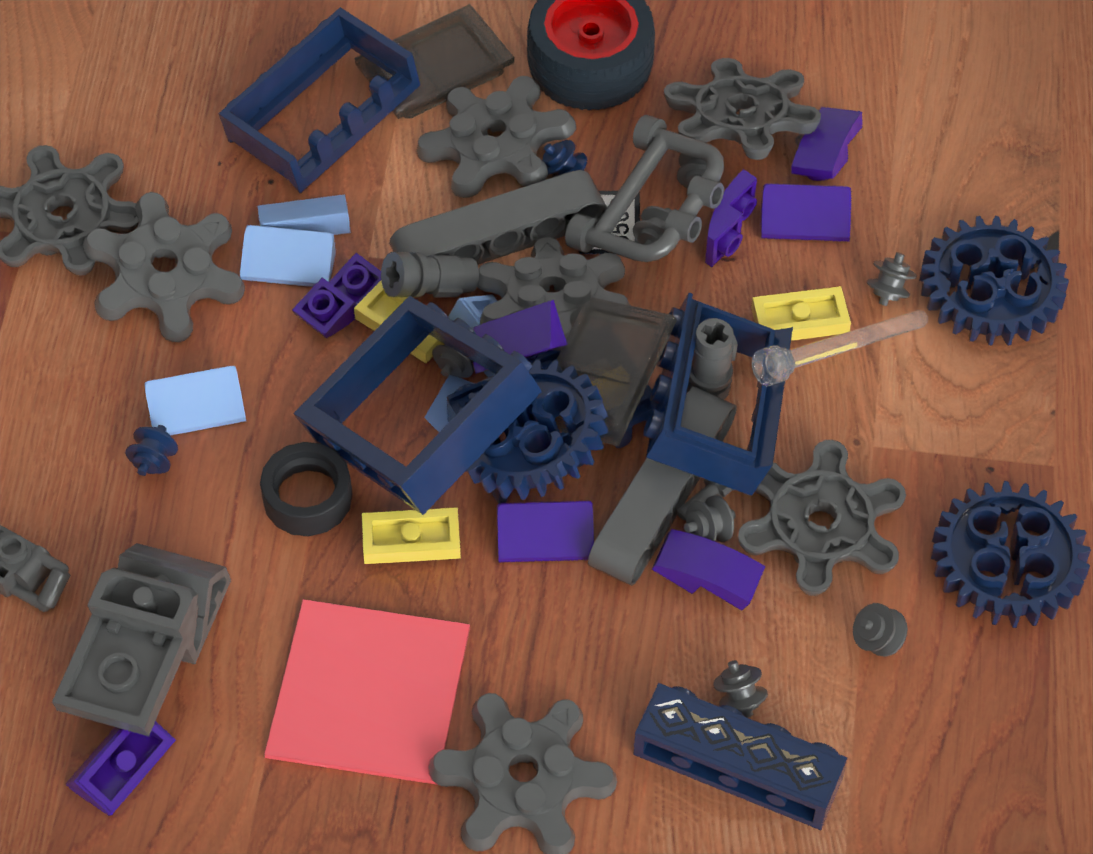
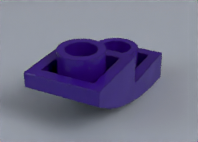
[791,107,863,181]
[705,169,757,267]
[292,253,381,338]
[652,529,765,611]

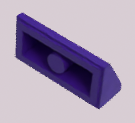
[761,184,851,241]
[473,300,567,374]
[497,501,594,563]
[65,721,176,816]

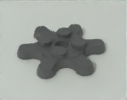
[664,58,821,160]
[416,76,576,198]
[0,145,139,276]
[83,192,245,342]
[477,238,632,351]
[738,440,906,596]
[428,693,617,854]

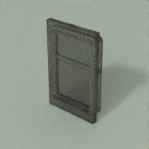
[354,4,514,119]
[554,297,677,446]

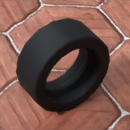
[260,442,353,536]

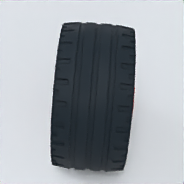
[527,0,655,110]

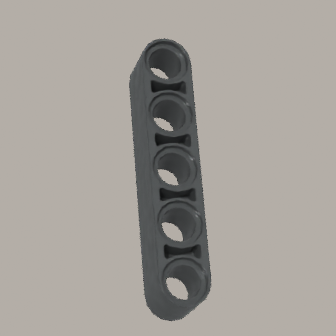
[389,170,607,265]
[588,386,737,586]

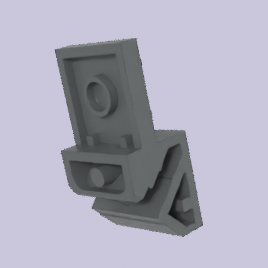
[52,543,231,736]

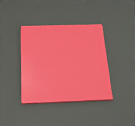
[264,599,470,785]

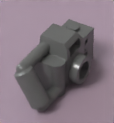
[0,525,71,612]

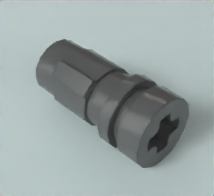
[381,252,479,297]
[687,318,738,400]

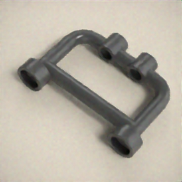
[565,115,724,262]

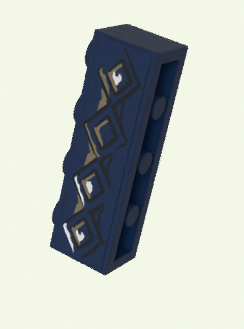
[633,683,848,830]

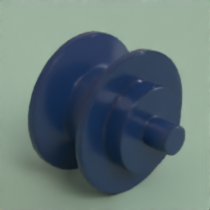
[542,140,587,178]
[125,425,178,476]

